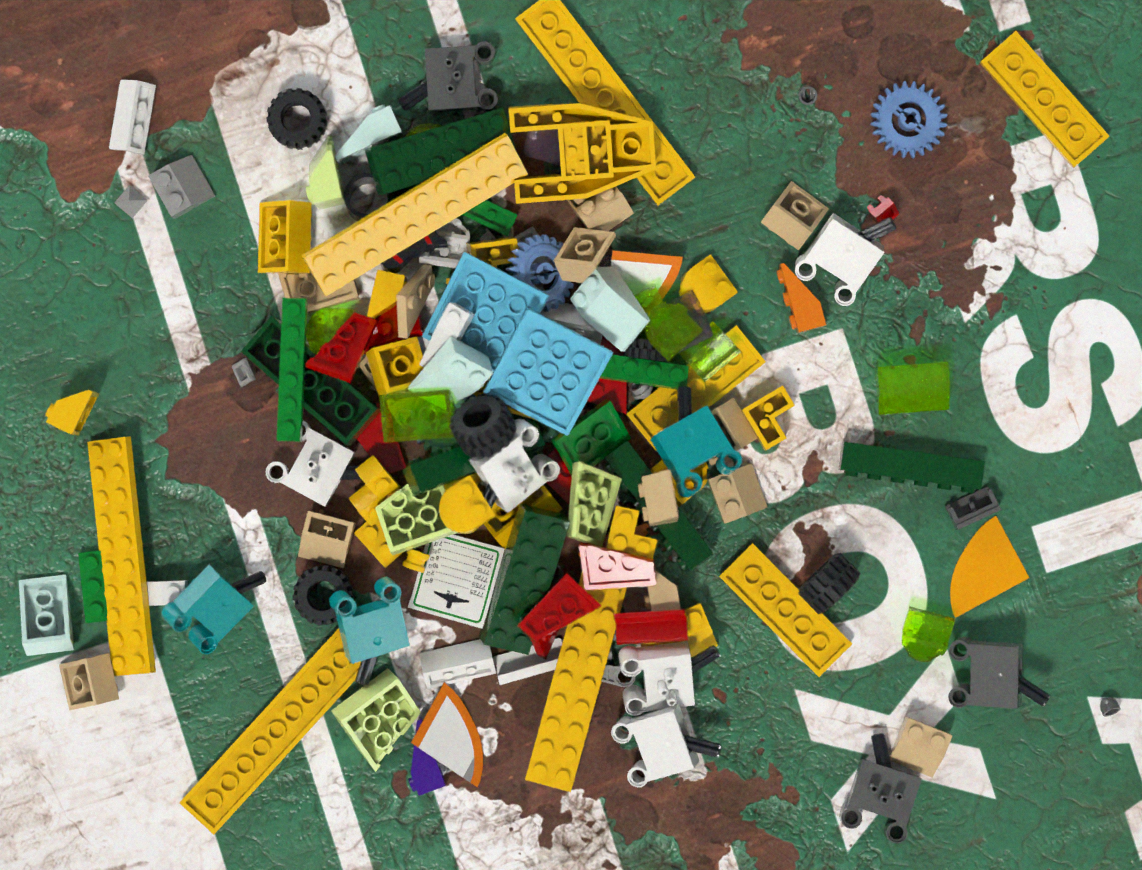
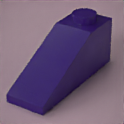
[409,718,446,796]

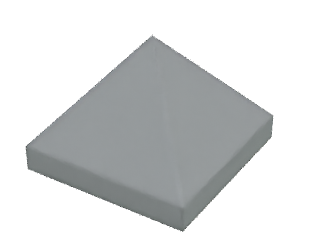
[114,185,148,218]
[232,358,256,387]

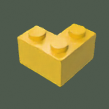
[466,237,518,268]
[741,385,795,451]
[349,455,402,526]
[606,506,657,559]

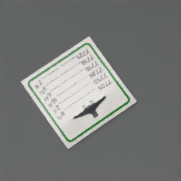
[408,535,504,629]

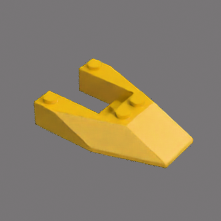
[509,103,656,204]

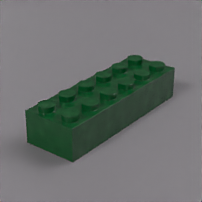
[364,108,516,195]
[241,316,382,445]
[479,503,570,655]

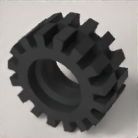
[623,338,667,362]

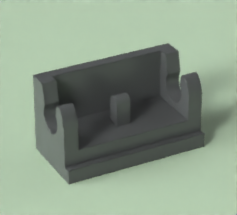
[945,486,1001,530]

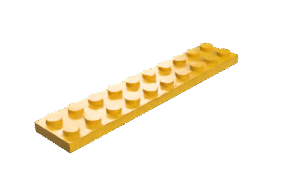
[515,0,695,206]
[302,133,528,296]
[87,436,156,676]
[525,571,627,792]
[179,628,361,835]

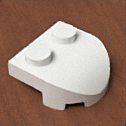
[419,218,470,268]

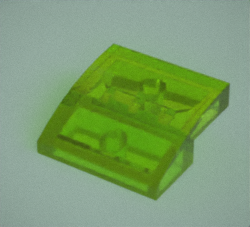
[677,321,741,382]

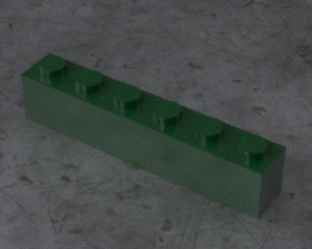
[403,418,545,496]
[604,441,713,573]
[838,442,985,493]

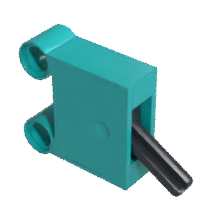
[650,386,742,497]
[162,565,267,654]
[330,577,410,685]

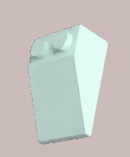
[335,104,404,165]
[570,267,650,352]
[408,336,493,409]
[19,575,74,656]

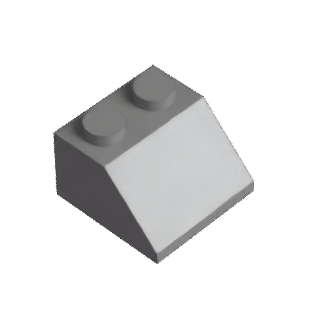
[148,155,215,219]

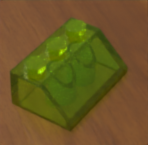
[875,362,950,415]
[379,389,456,442]

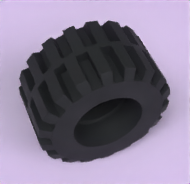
[266,88,328,150]
[450,394,516,459]
[798,552,861,614]
[293,565,354,625]

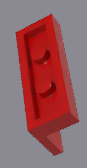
[614,609,688,645]

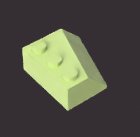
[306,135,345,210]
[567,462,622,547]
[375,484,457,555]
[331,668,421,772]

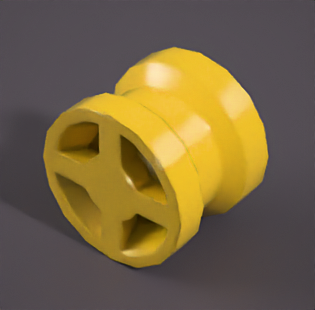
[402,549,430,573]

